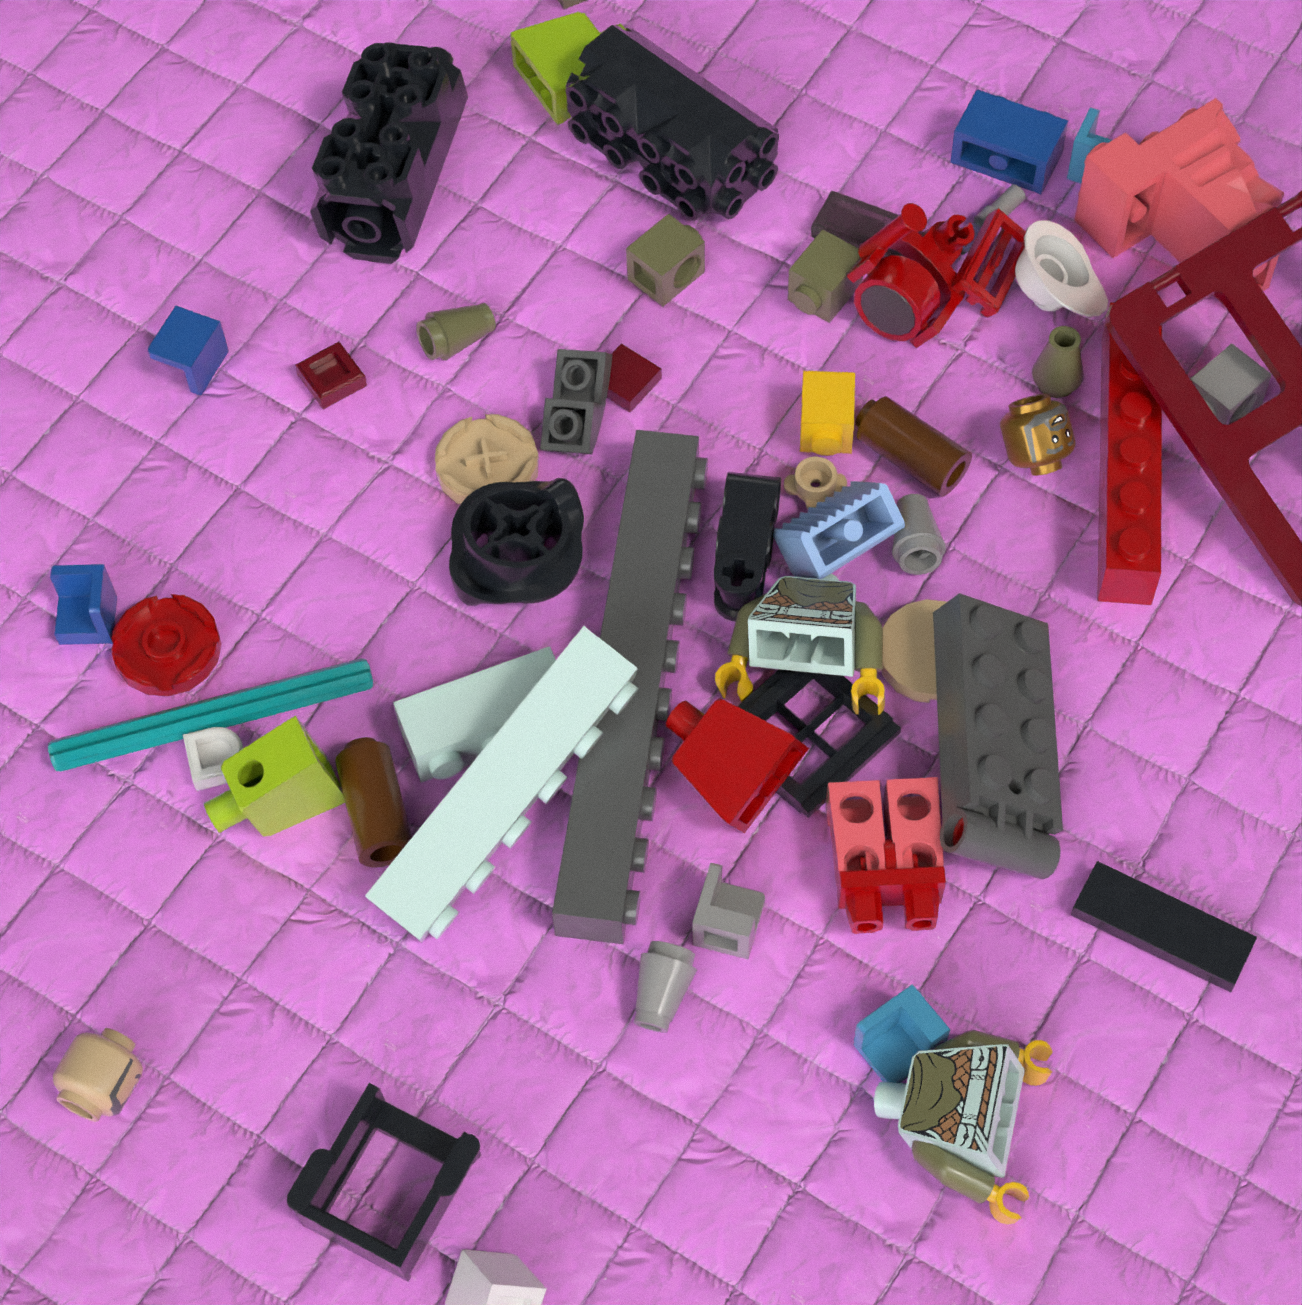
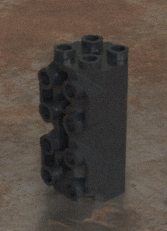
[566,25,779,221]
[310,42,468,264]

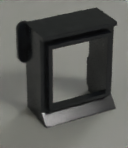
[287,1083,481,1282]

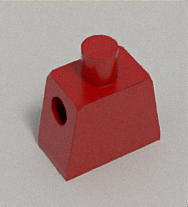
[666,698,809,833]

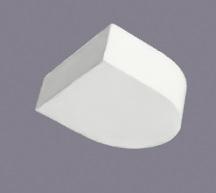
[183,727,244,791]

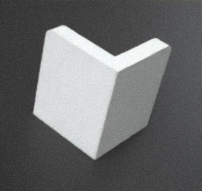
[445,1249,546,1305]

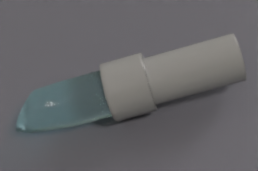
[961,184,1026,255]

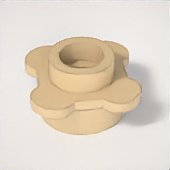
[784,456,847,509]

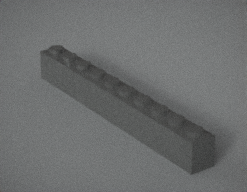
[552,430,708,944]

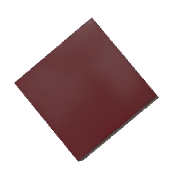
[295,341,367,410]
[607,343,662,412]

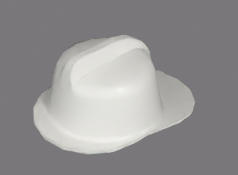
[1015,220,1108,317]

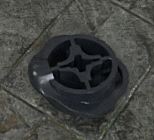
[449,478,584,606]

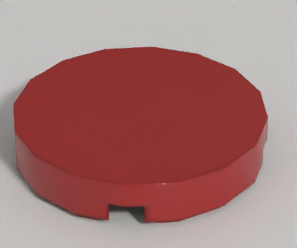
[111,594,222,696]

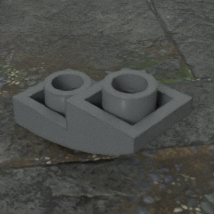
[540,349,613,455]

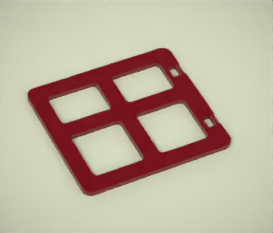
[1105,191,1302,607]

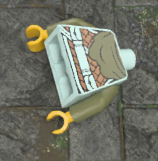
[715,573,885,715]
[874,1030,1052,1225]

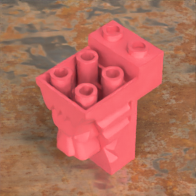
[1074,98,1284,305]

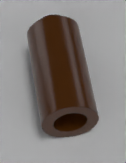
[855,396,972,497]
[335,737,412,867]

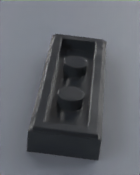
[1071,861,1257,992]

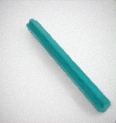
[48,658,373,772]

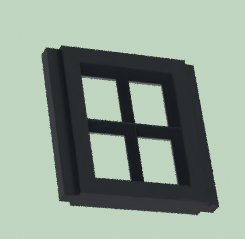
[737,669,901,818]

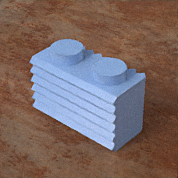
[773,481,905,579]

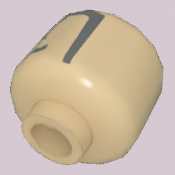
[53,1028,143,1122]

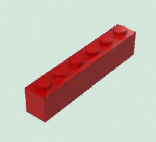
[1097,302,1162,605]

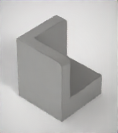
[692,863,765,960]

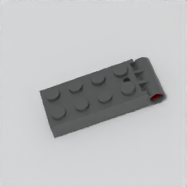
[933,593,1063,879]

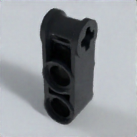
[714,472,781,622]

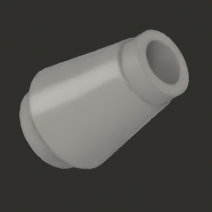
[892,494,946,575]
[634,941,697,1033]

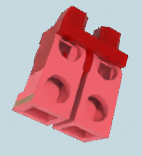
[826,777,946,934]

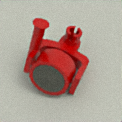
[846,203,974,348]

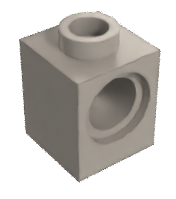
[1190,343,1272,425]

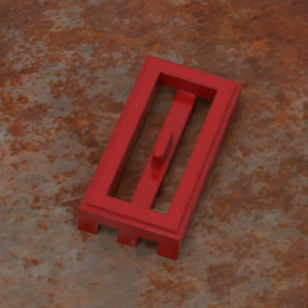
[950,208,1026,318]

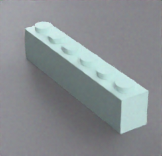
[365,626,639,942]

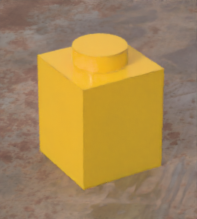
[800,371,855,456]

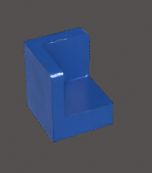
[148,305,229,395]
[50,564,117,645]

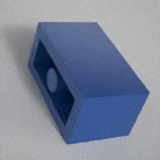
[950,89,1068,194]

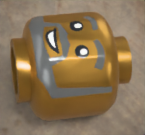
[1000,394,1076,476]

